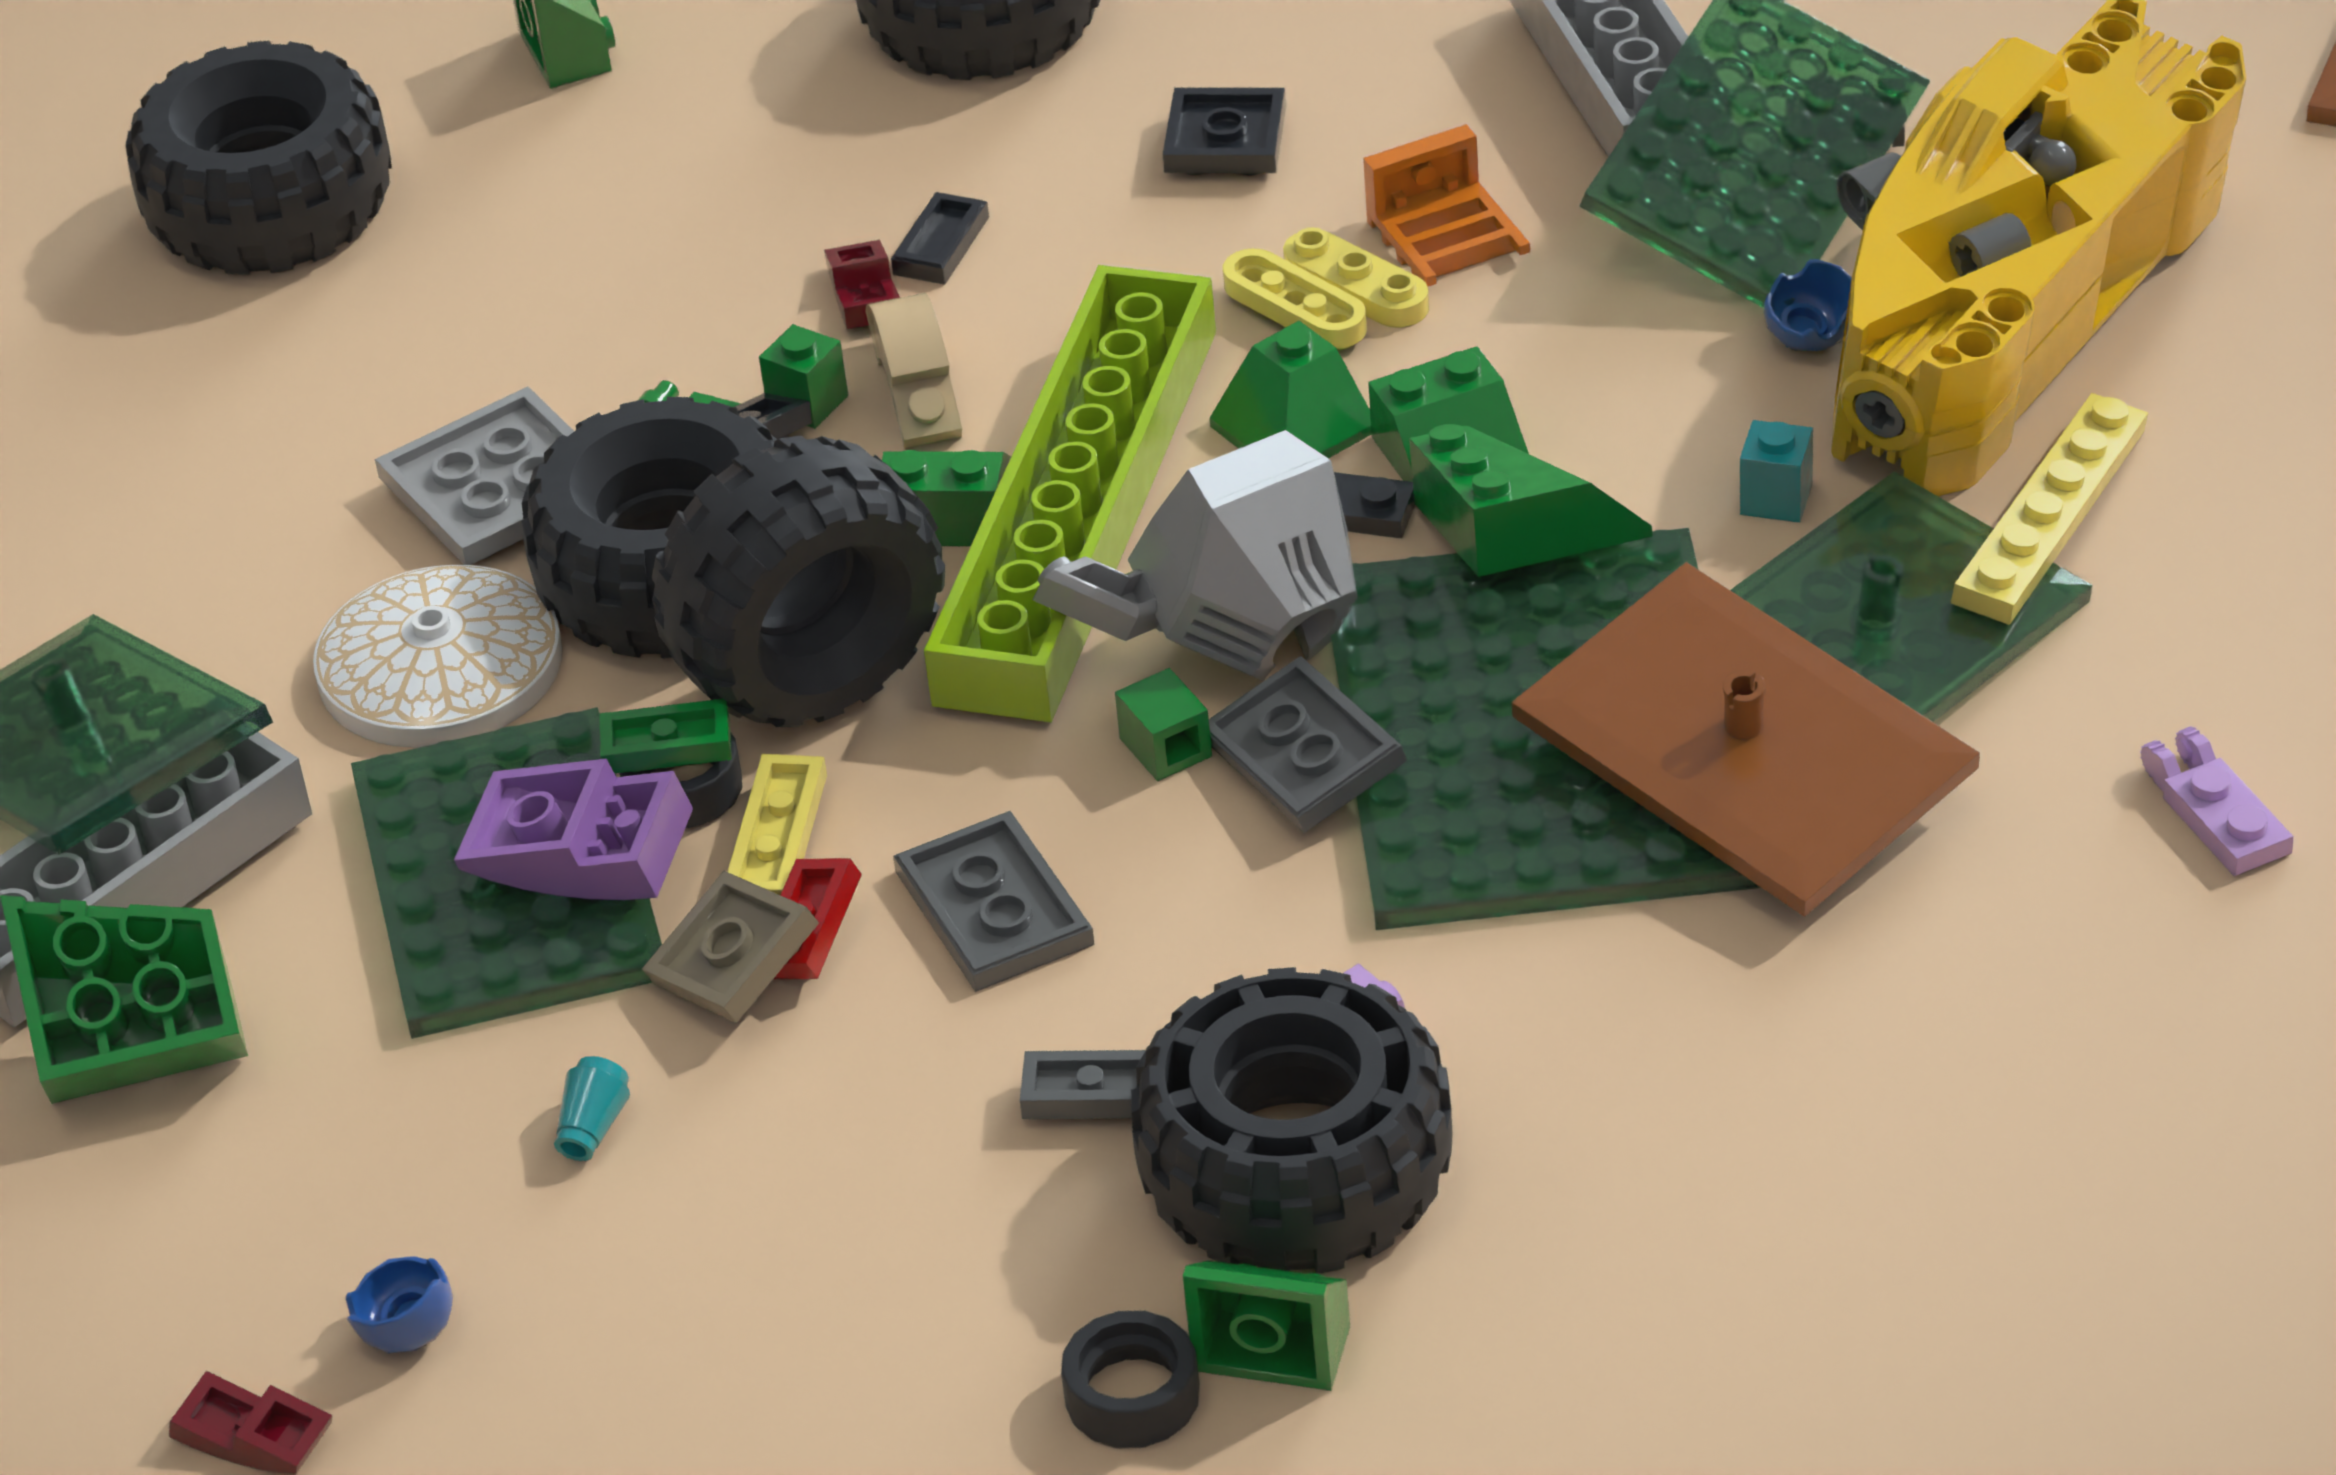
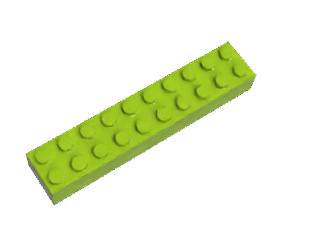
[924,265,1216,723]

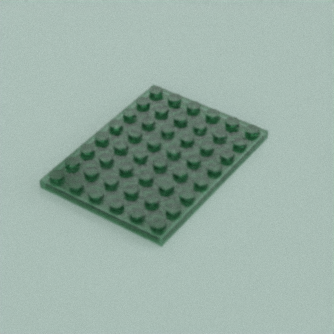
[1331,528,1761,930]

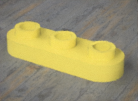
[1283,227,1429,328]
[1223,248,1367,351]

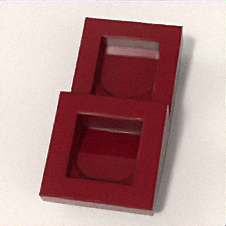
[824,239,900,330]
[168,1370,333,1474]

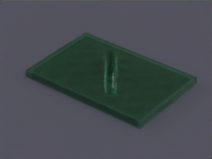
[1730,472,2093,722]
[0,614,273,855]

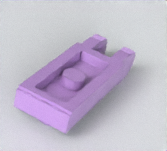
[2140,726,2294,876]

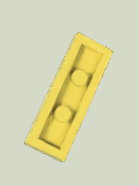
[727,754,827,895]

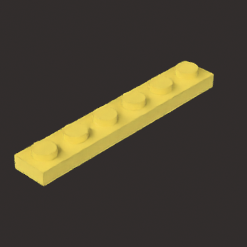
[1951,393,2148,625]

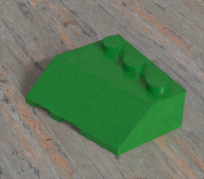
[1409,424,1653,577]
[0,895,248,1104]

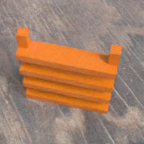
[1363,124,1531,287]

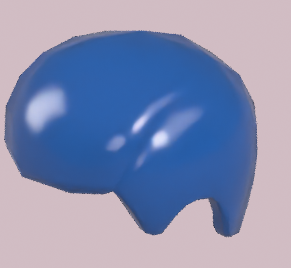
[1763,259,1852,351]
[345,1256,453,1354]

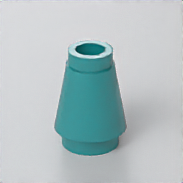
[554,1056,630,1161]

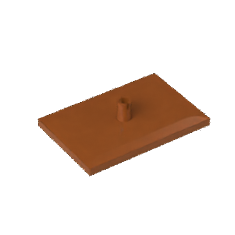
[1512,562,1980,917]

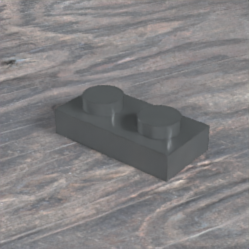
[1020,1050,1145,1119]

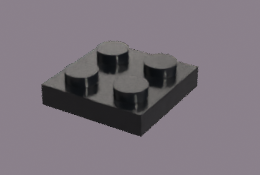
[1162,87,1286,175]

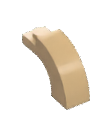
[866,293,962,449]

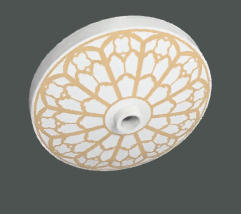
[313,565,563,748]

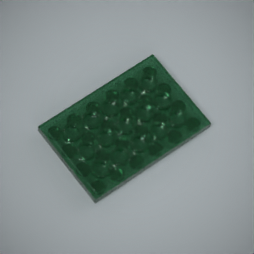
[1579,0,1931,308]
[351,707,662,1039]

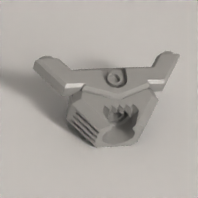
[1032,430,1357,681]

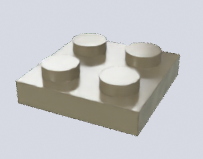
[642,871,819,1023]

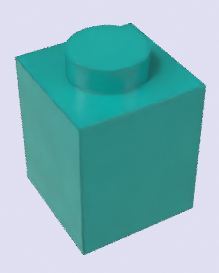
[1740,420,1813,523]

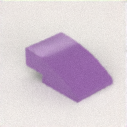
[454,759,693,900]

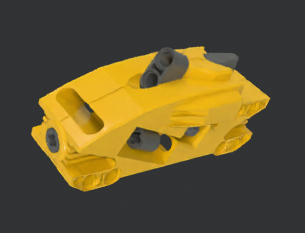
[1831,0,2246,501]

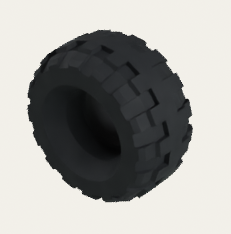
[856,0,1100,80]
[125,40,392,275]
[521,397,777,659]
[652,435,945,727]
[1131,967,1453,1274]

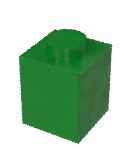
[759,324,849,429]
[1115,667,1212,781]

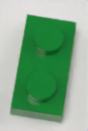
[599,699,732,774]

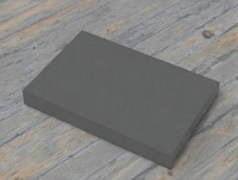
[1209,656,1408,833]
[893,811,1095,992]

